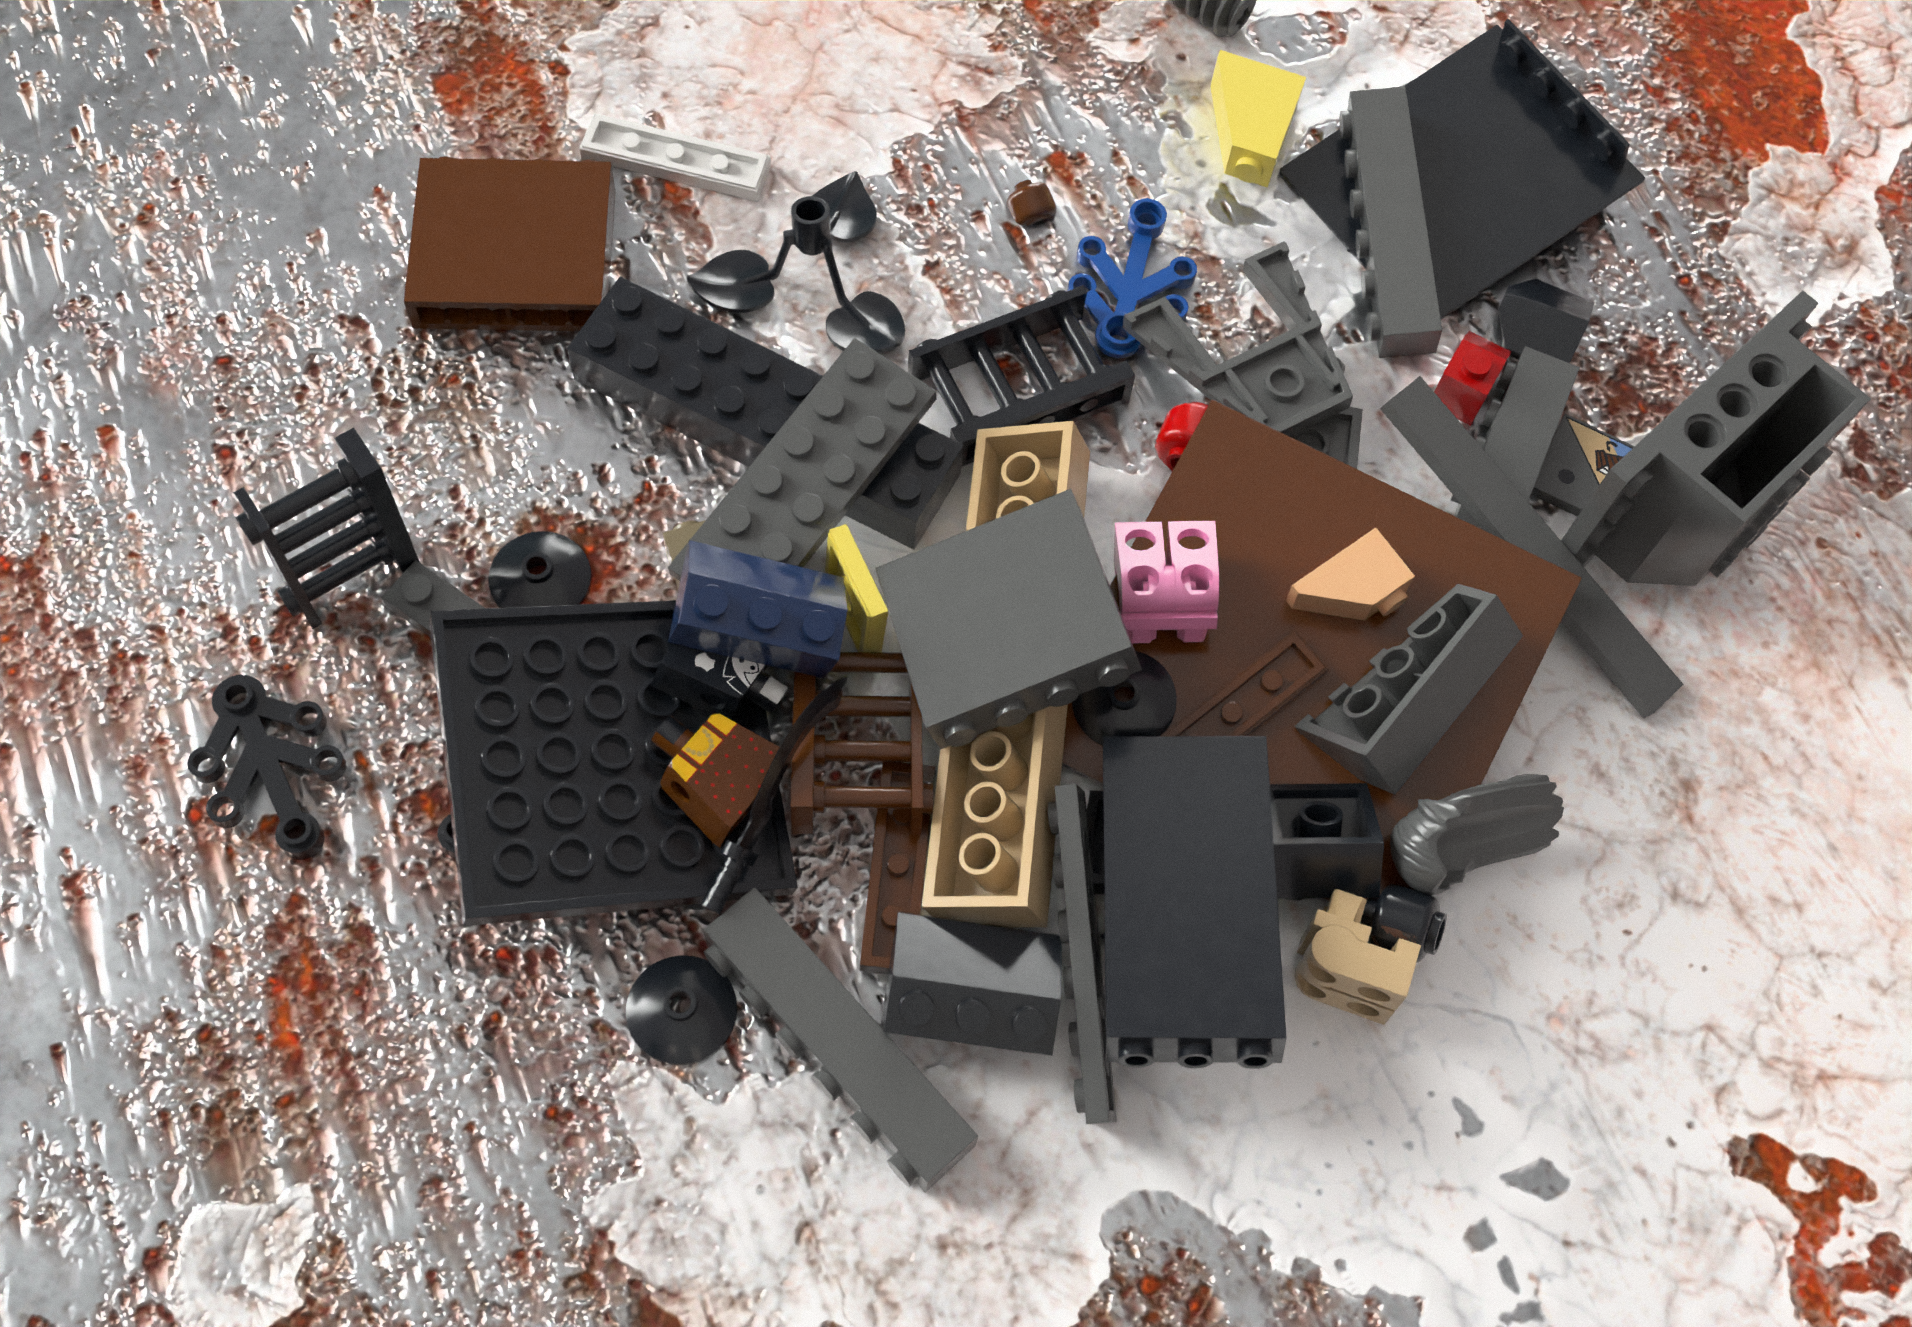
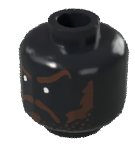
[1361,884,1447,963]

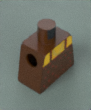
[651,713,780,848]

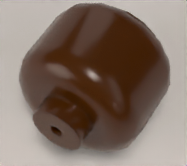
[1006,180,1057,226]

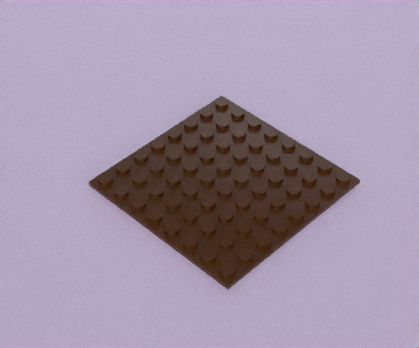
[1062,399,1582,903]

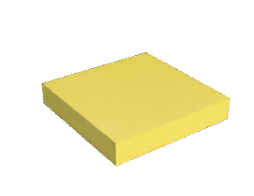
[824,524,888,652]

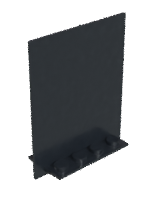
[1280,19,1645,320]

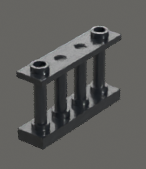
[908,285,1135,467]
[233,427,420,629]

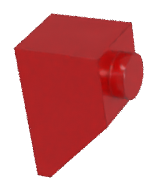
[1434,331,1511,426]

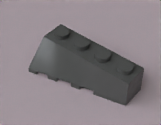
[1294,584,1523,795]

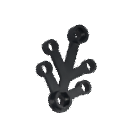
[187,675,347,860]

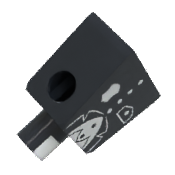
[651,644,789,719]

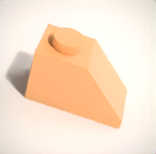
[1286,528,1415,620]

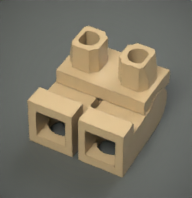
[1295,889,1421,1025]

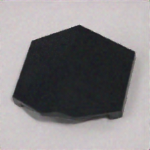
[1499,278,1594,363]

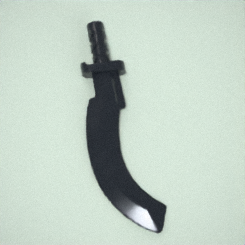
[700,676,848,915]

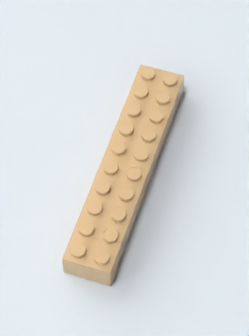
[922,421,1090,928]

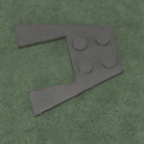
[1123,241,1353,437]

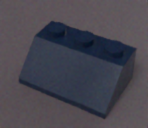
[668,540,848,678]

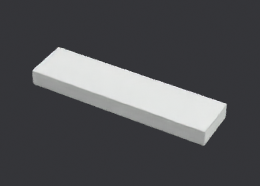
[579,113,771,202]

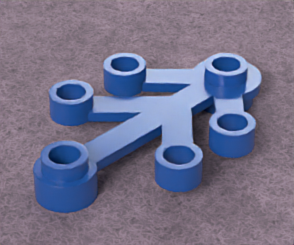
[1067,198,1197,358]

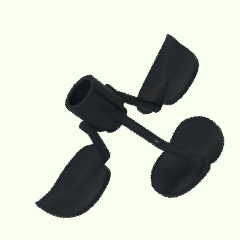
[687,171,905,353]

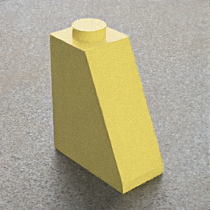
[1210,50,1306,188]

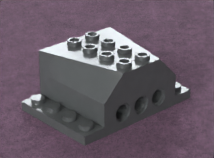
[1561,290,1871,586]

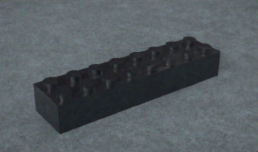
[567,276,964,550]

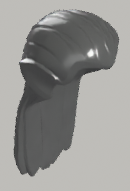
[1390,774,1564,895]

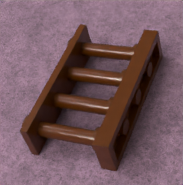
[791,652,933,835]

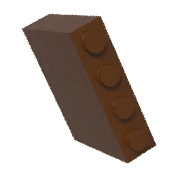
[404,156,616,332]

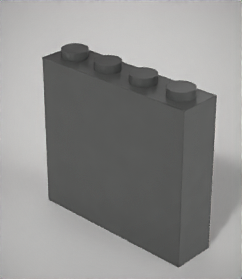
[875,489,1142,749]

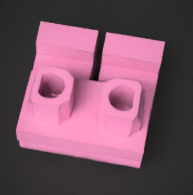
[1114,521,1219,643]

